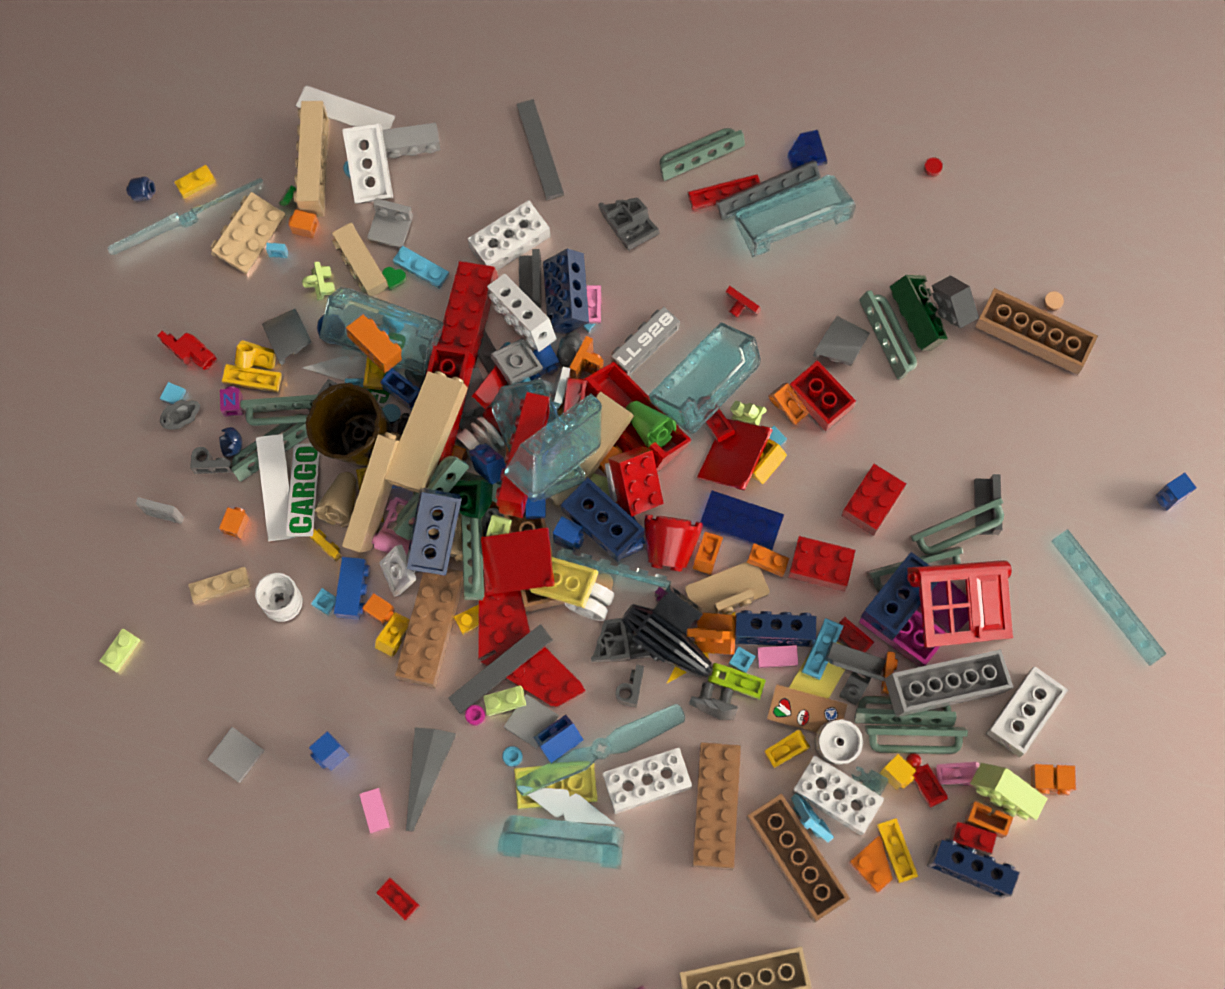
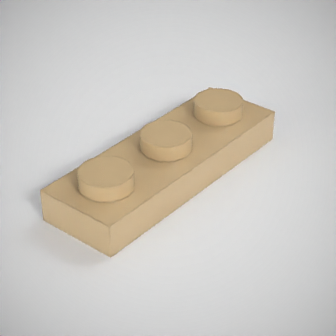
[188,567,251,604]

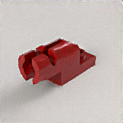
[157,330,217,370]

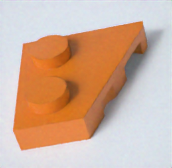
[850,836,893,893]

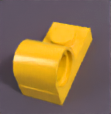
[234,340,276,370]
[375,612,410,657]
[764,730,811,768]

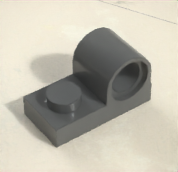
[190,447,233,474]
[616,664,644,708]

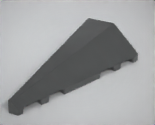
[406,727,456,832]

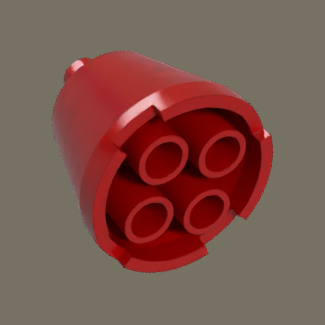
[644,514,703,572]

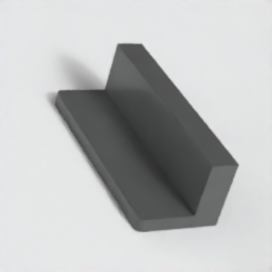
[519,249,542,308]
[974,474,1003,535]
[824,641,886,682]

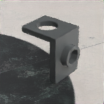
[839,671,872,705]

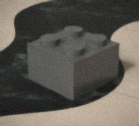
[932,275,979,328]

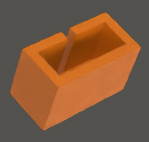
[1030,764,1076,796]
[964,801,1013,838]

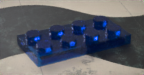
[700,490,784,550]

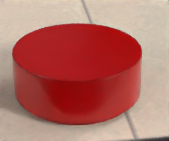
[924,157,943,177]

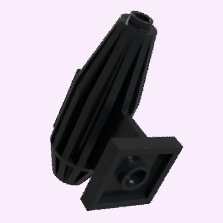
[621,584,713,678]

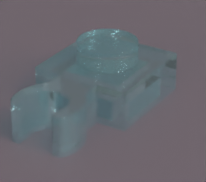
[851,766,889,796]

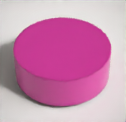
[465,705,485,726]

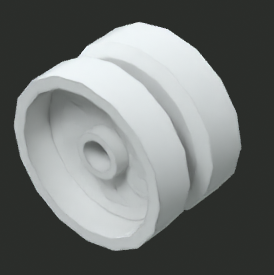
[565,583,614,621]
[814,720,863,764]

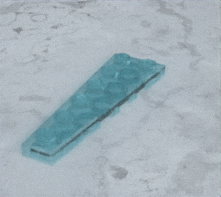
[554,548,671,588]

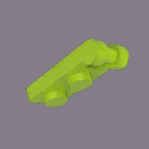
[707,663,766,700]

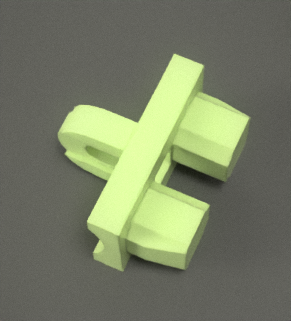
[302,262,335,300]
[730,401,767,425]

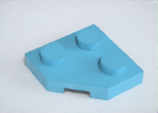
[791,793,834,842]

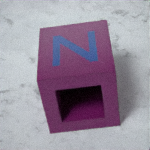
[220,386,243,417]

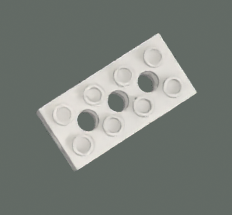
[342,124,394,204]
[468,200,550,271]
[487,273,557,352]
[986,666,1068,757]
[603,748,692,814]
[792,755,884,836]

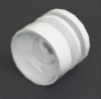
[456,416,505,461]
[255,573,303,622]

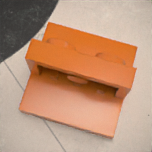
[569,336,604,379]
[687,612,736,655]

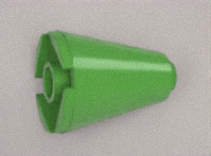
[626,401,676,448]

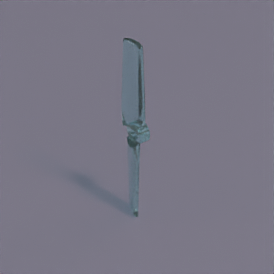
[108,178,263,255]
[516,704,685,796]

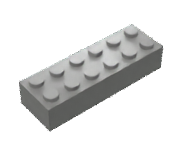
[885,649,1013,717]

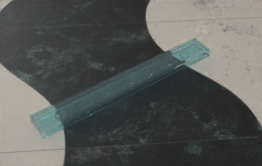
[1051,529,1167,666]

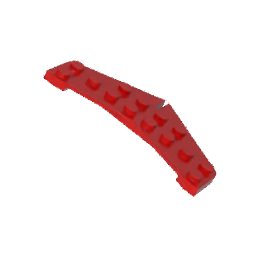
[478,569,586,708]

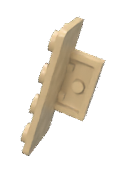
[685,562,770,614]

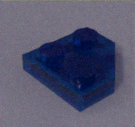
[787,129,828,169]

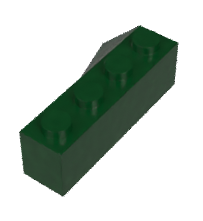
[889,275,948,351]
[413,480,493,520]

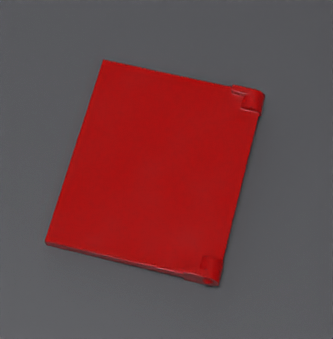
[697,419,773,491]
[481,527,555,596]

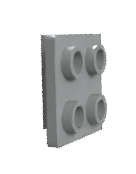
[367,198,413,248]

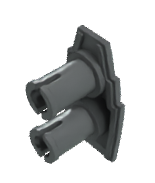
[689,682,738,720]

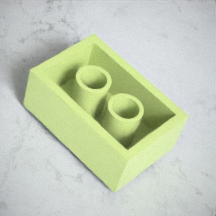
[970,763,1047,820]

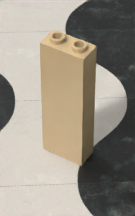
[384,371,468,493]
[545,392,634,509]
[342,432,402,552]

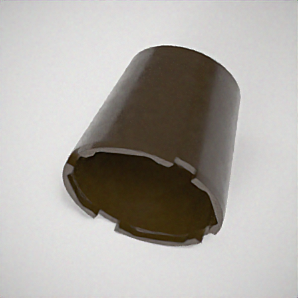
[306,383,393,467]

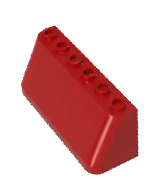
[583,361,692,472]

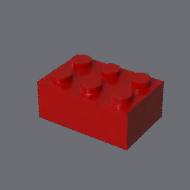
[789,360,856,431]
[608,446,664,517]
[841,464,907,536]
[788,536,856,592]

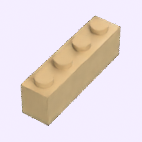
[332,223,389,299]

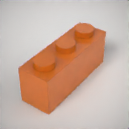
[346,314,402,373]

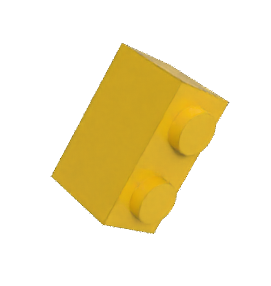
[751,439,787,484]
[879,754,916,790]

